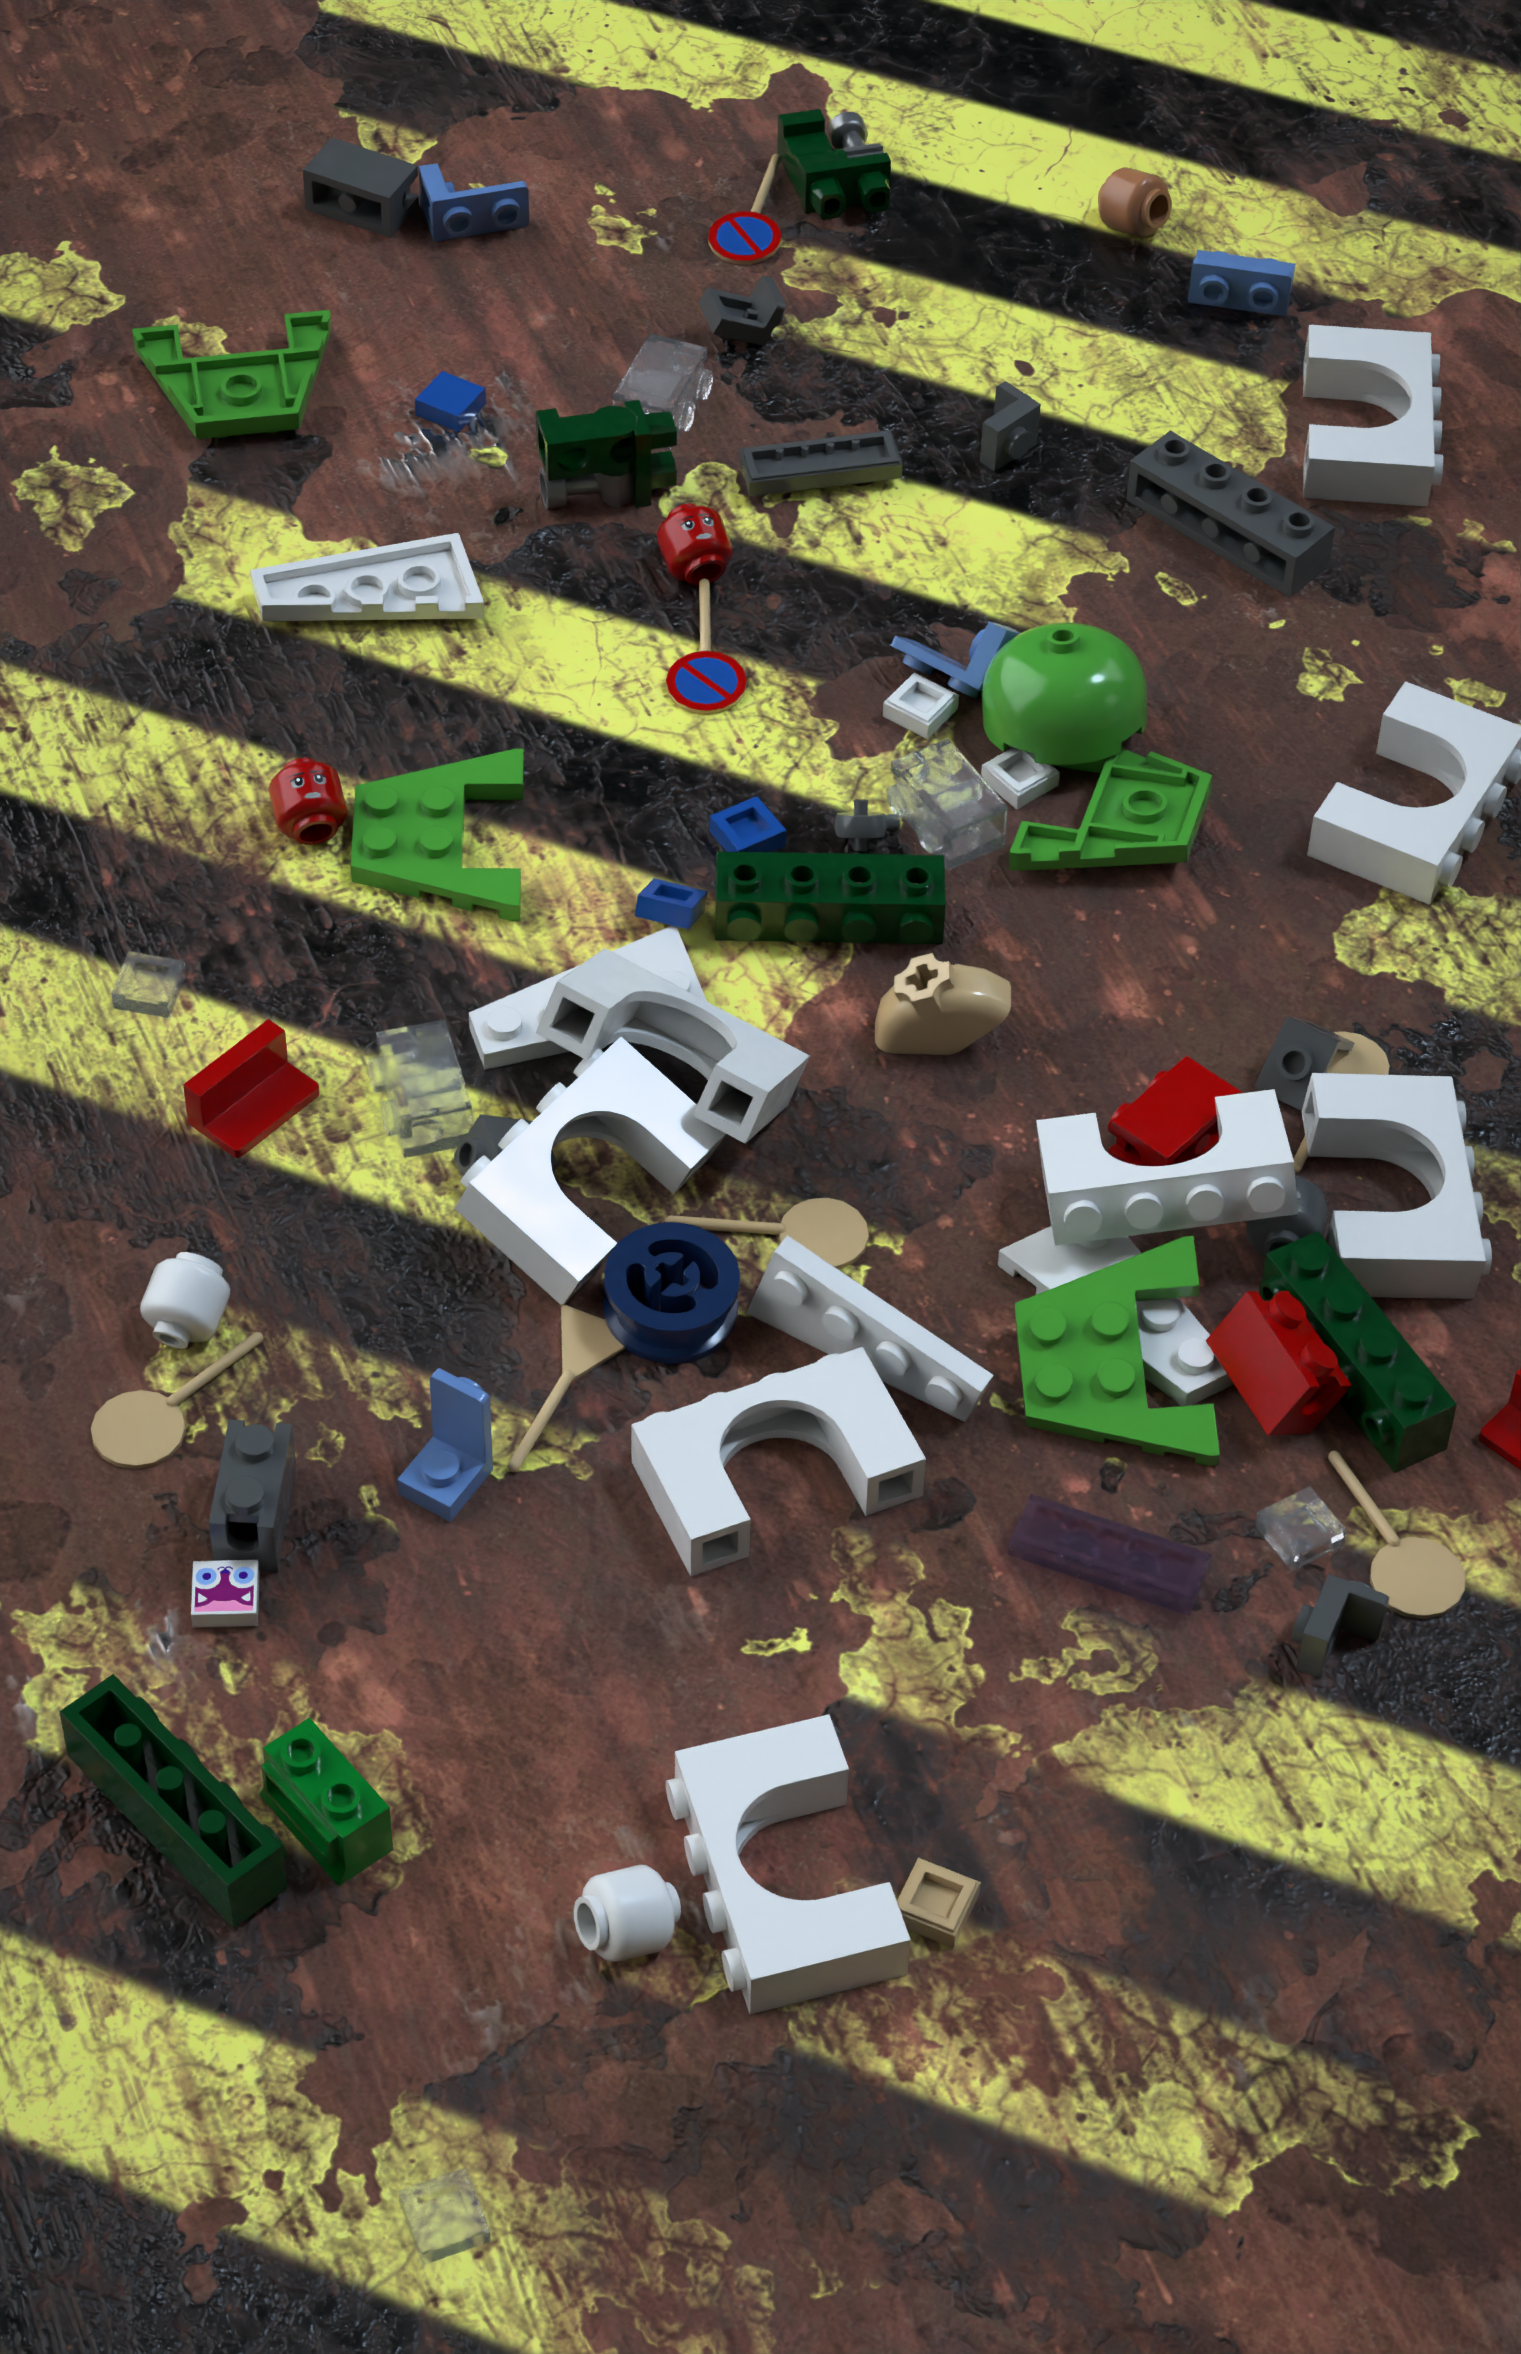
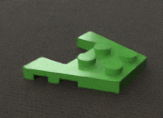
[132,310,332,439]
[1009,742,1212,871]
[351,749,524,921]
[1015,1236,1220,1466]

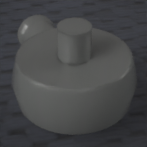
[834,799,900,851]

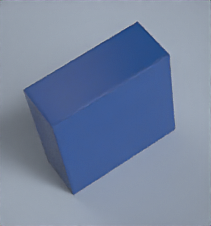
[415,371,486,433]
[709,796,787,852]
[635,878,708,930]

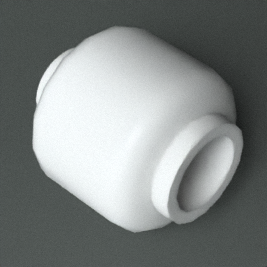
[140,1252,230,1349]
[574,1865,681,1962]

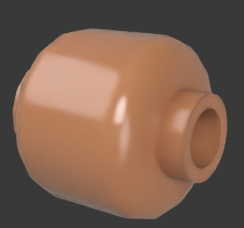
[1098,167,1172,238]

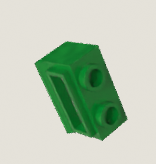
[259,1718,393,1887]

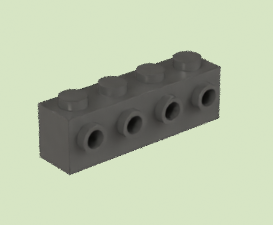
[1126,431,1335,598]

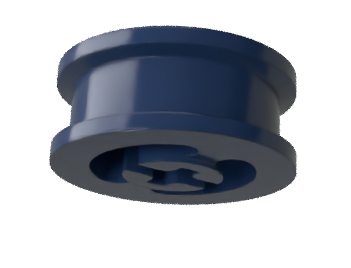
[603,1222,740,1364]

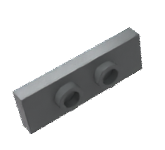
[739,430,902,496]

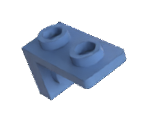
[418,163,529,242]
[891,621,1020,698]
[397,1368,493,1522]

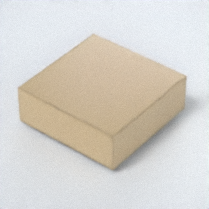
[897,1858,981,1948]

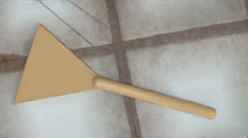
[507,1304,625,1473]

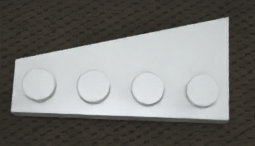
[250,533,485,621]
[469,926,707,1070]
[998,1226,1234,1406]
[747,1235,994,1422]

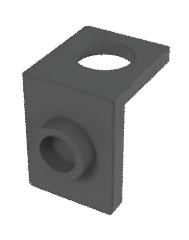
[1254,1016,1355,1111]

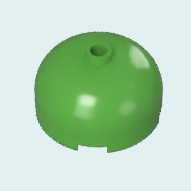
[982,623,1147,765]

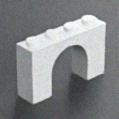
[1303,325,1443,507]
[1307,681,1521,905]
[535,948,810,1143]
[454,1037,726,1305]
[1302,1073,1492,1299]
[1036,1089,1298,1246]
[631,1347,926,1577]
[666,1714,911,2014]

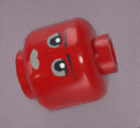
[657,503,733,586]
[268,757,348,845]

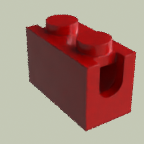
[1108,1055,1242,1166]
[1206,1291,1352,1436]

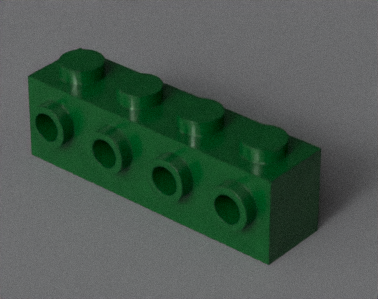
[715,852,946,944]
[1259,1231,1457,1473]
[59,1674,287,1928]

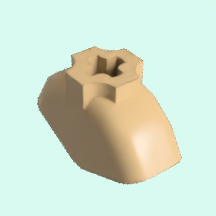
[875,953,1011,1055]

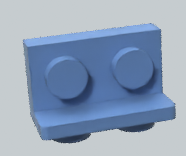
[1188,250,1295,316]

